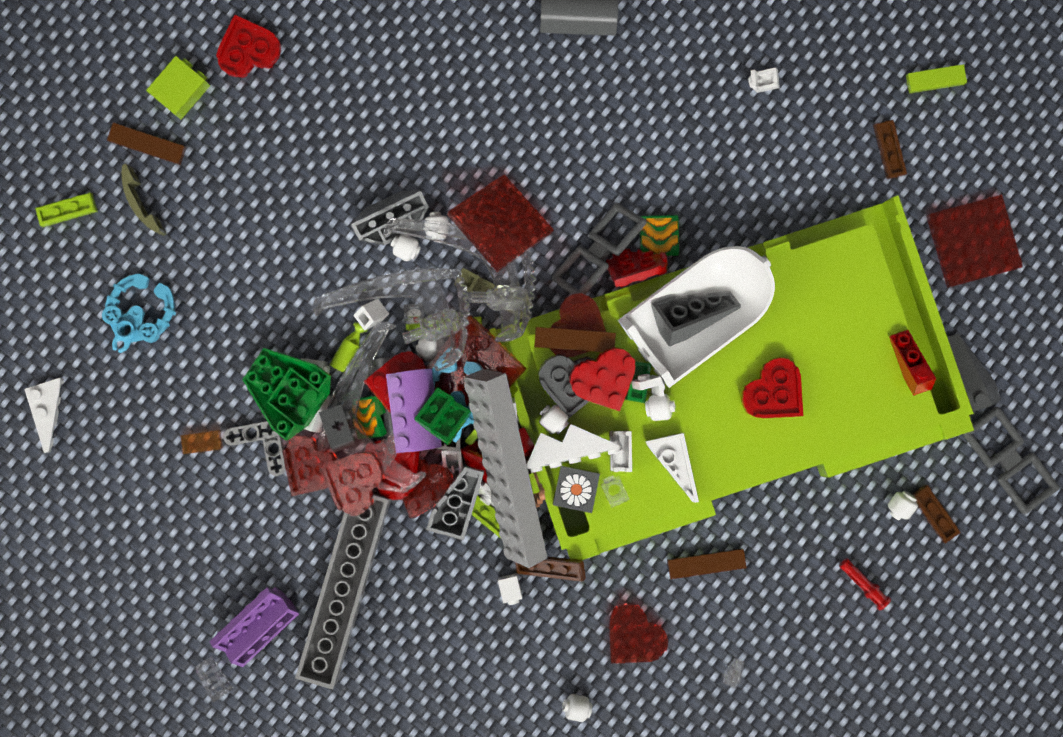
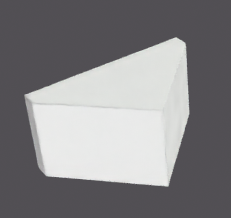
[441,449,464,490]

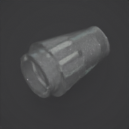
[722,658,745,689]

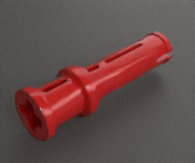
[839,558,891,611]

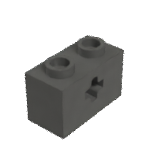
[319,404,358,453]

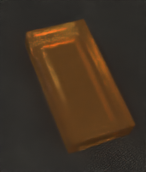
[181,430,223,454]

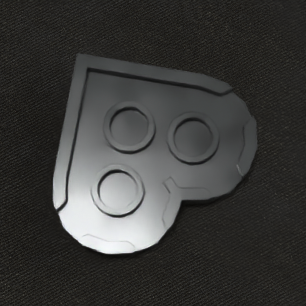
[538,354,596,418]

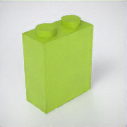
[146,56,210,120]

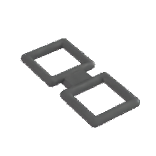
[552,203,647,299]
[962,407,1059,514]

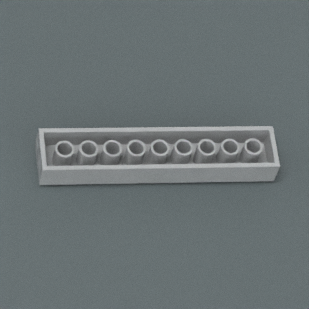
[464,369,547,568]
[295,487,391,689]

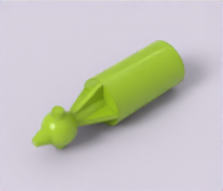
[329,322,368,373]

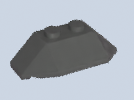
[350,189,429,245]

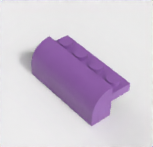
[386,369,442,453]
[209,587,299,667]

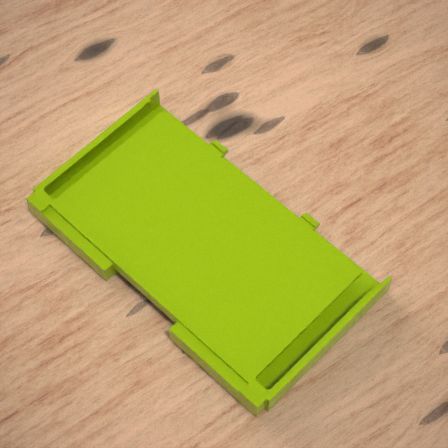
[489,195,974,560]

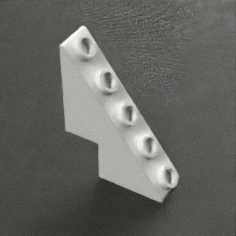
[527,424,622,473]

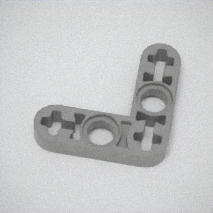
[223,421,287,476]

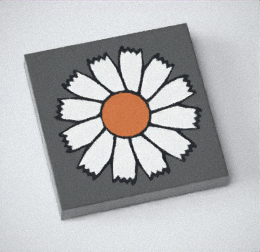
[553,466,600,513]

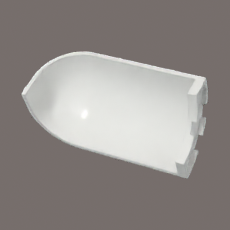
[618,246,775,388]

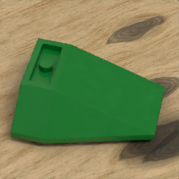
[242,348,331,441]

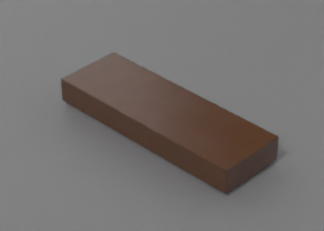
[873,120,907,180]
[912,485,961,543]

